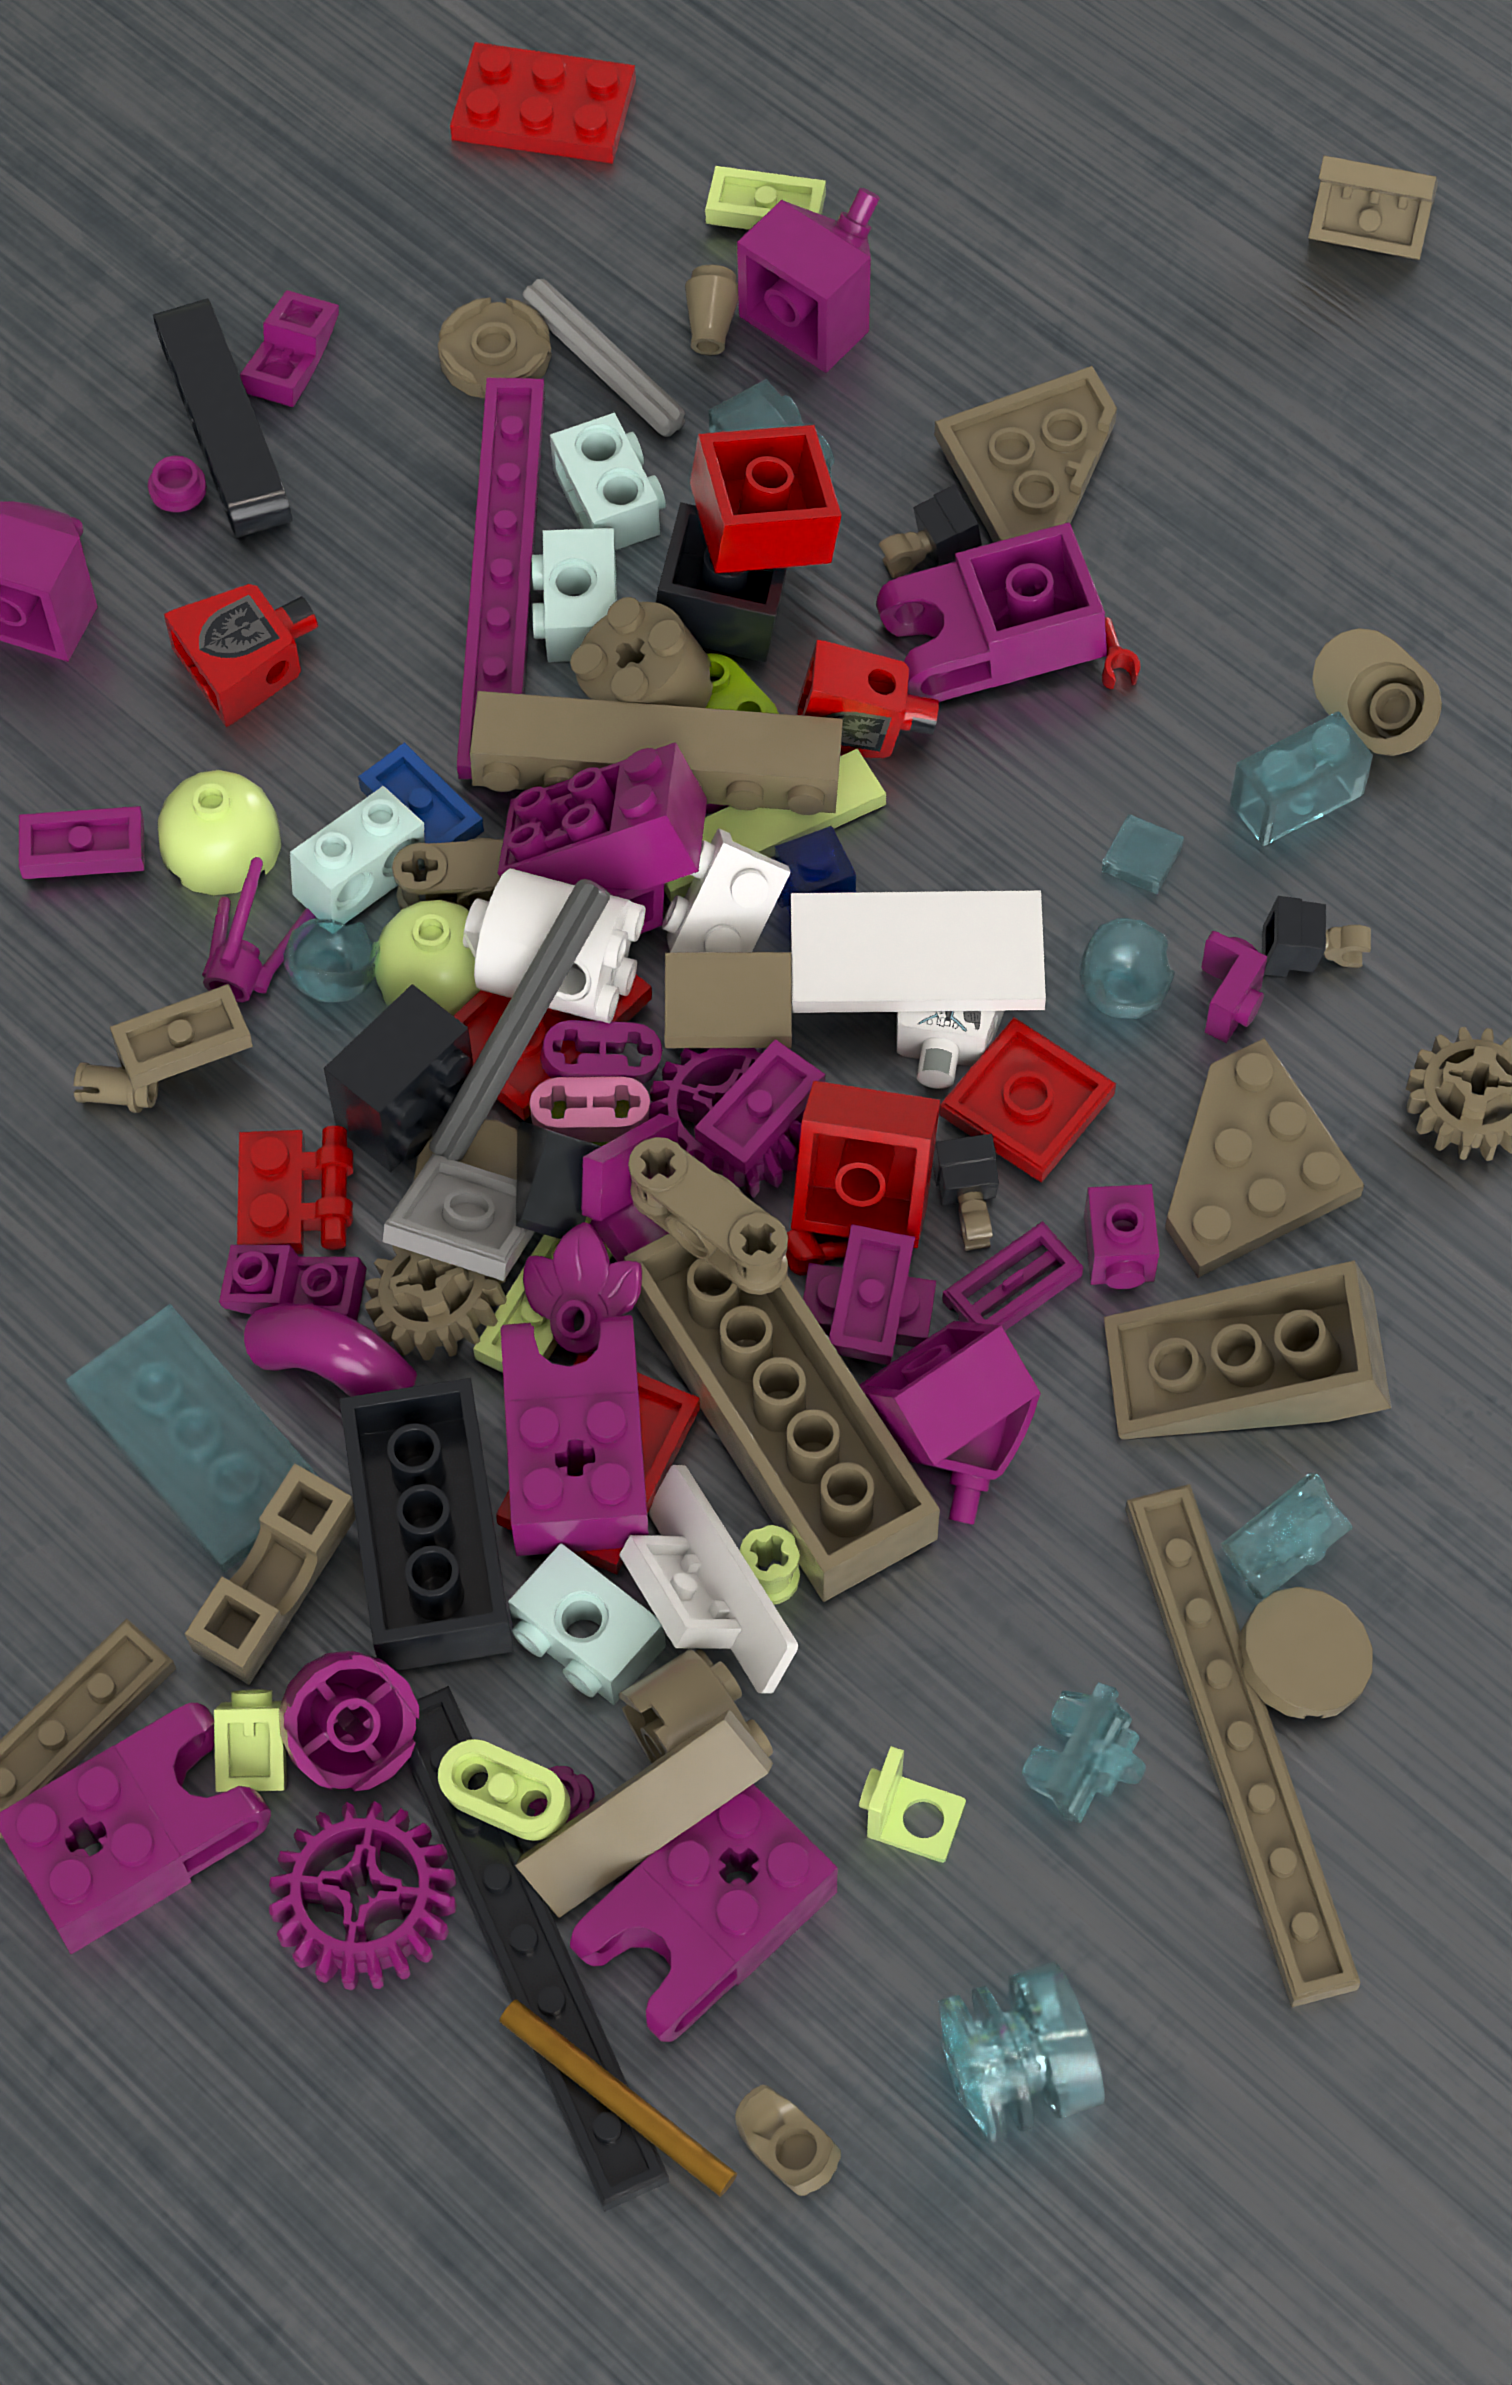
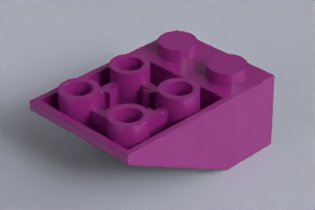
[497,742,707,891]

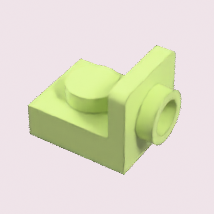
[214,1689,287,1792]

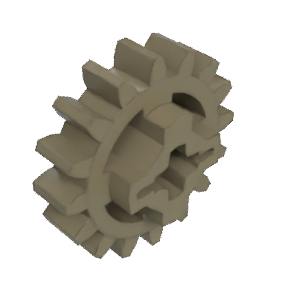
[1406,1027,1512,1161]
[365,1245,507,1360]

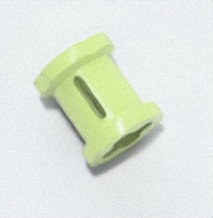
[739,1525,800,1605]

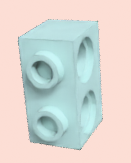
[550,413,666,550]
[290,786,425,932]

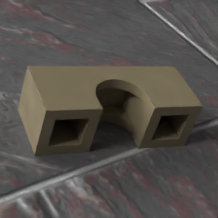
[185,1463,356,1685]

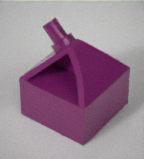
[737,187,880,373]
[0,501,98,662]
[859,1321,1041,1525]

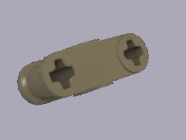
[392,838,503,911]
[628,1137,788,1295]

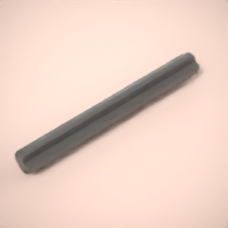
[429,879,610,1162]

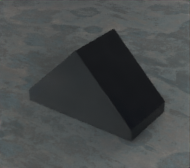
[516,1121,601,1239]

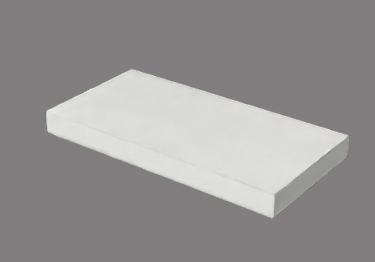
[791,890,1046,1013]

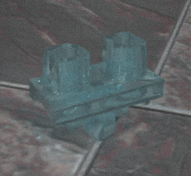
[1221,1473,1353,1599]
[1022,1682,1146,1824]

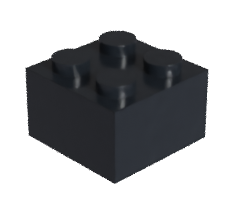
[656,502,788,662]
[323,984,473,1172]

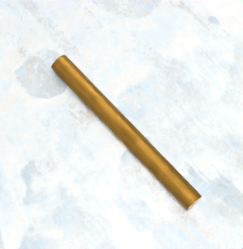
[499,1999,737,2197]

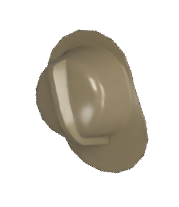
[1312,628,1442,756]

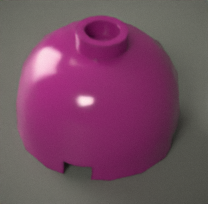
[279,1651,419,1791]

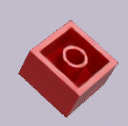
[690,425,842,573]
[791,1080,940,1248]

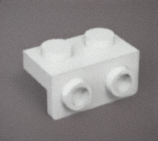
[662,828,791,953]

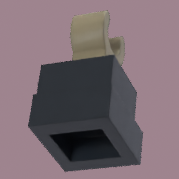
[879,485,982,579]
[1262,896,1371,977]
[932,1134,999,1251]

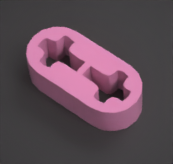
[529,1076,650,1142]

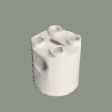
[463,868,646,1023]

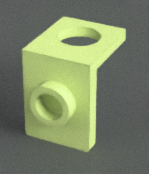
[859,1746,966,1863]

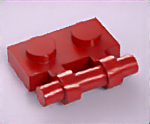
[237,1125,353,1254]

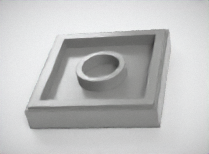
[383,1154,534,1281]

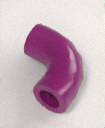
[244,1303,417,1397]

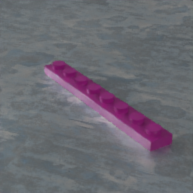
[457,377,545,779]

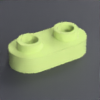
[438,1739,571,1841]

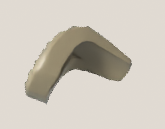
[735,2084,841,2196]

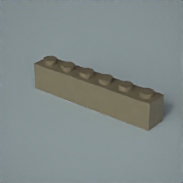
[470,691,843,815]

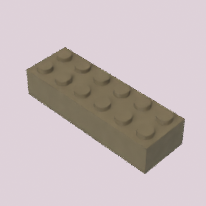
[624,1234,940,1602]

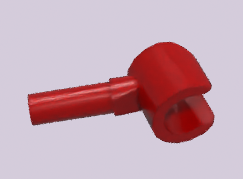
[1102,617,1140,689]
[786,1229,848,1276]

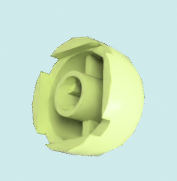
[158,770,281,896]
[374,900,480,1015]

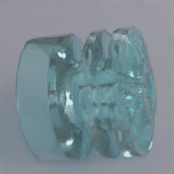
[939,1961,1105,2143]

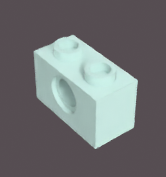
[532,528,617,662]
[508,1543,666,1705]

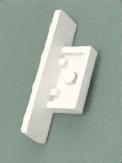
[619,1465,798,1693]

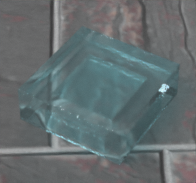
[1102,814,1184,894]

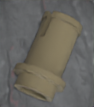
[74,1062,158,1113]

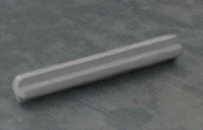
[523,279,685,437]

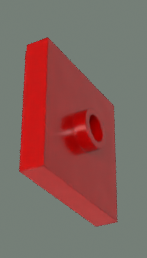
[939,1017,1116,1183]

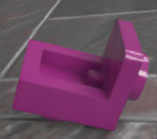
[1201,931,1268,1044]

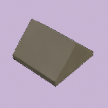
[664,952,792,1048]

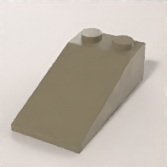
[1104,1260,1391,1440]

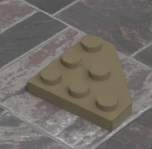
[934,366,1117,543]
[1165,1038,1364,1278]

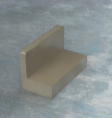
[110,984,253,1090]

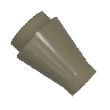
[685,265,738,355]

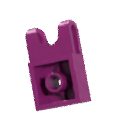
[876,522,1107,702]
[501,1315,649,1556]
[0,1702,271,1955]
[570,1784,838,2042]

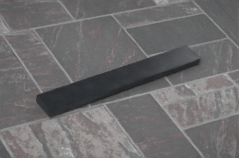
[406,1686,669,2212]

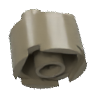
[570,597,713,708]
[619,1648,773,1764]

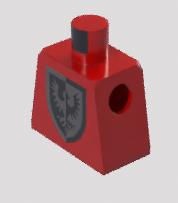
[164,584,318,727]
[796,640,939,759]

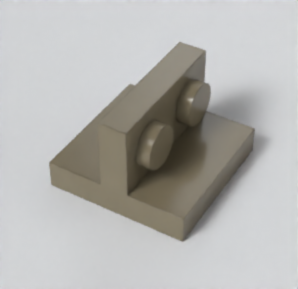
[1308,155,1438,260]

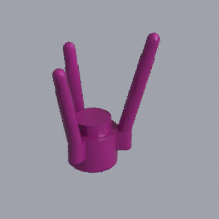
[202,857,316,1002]

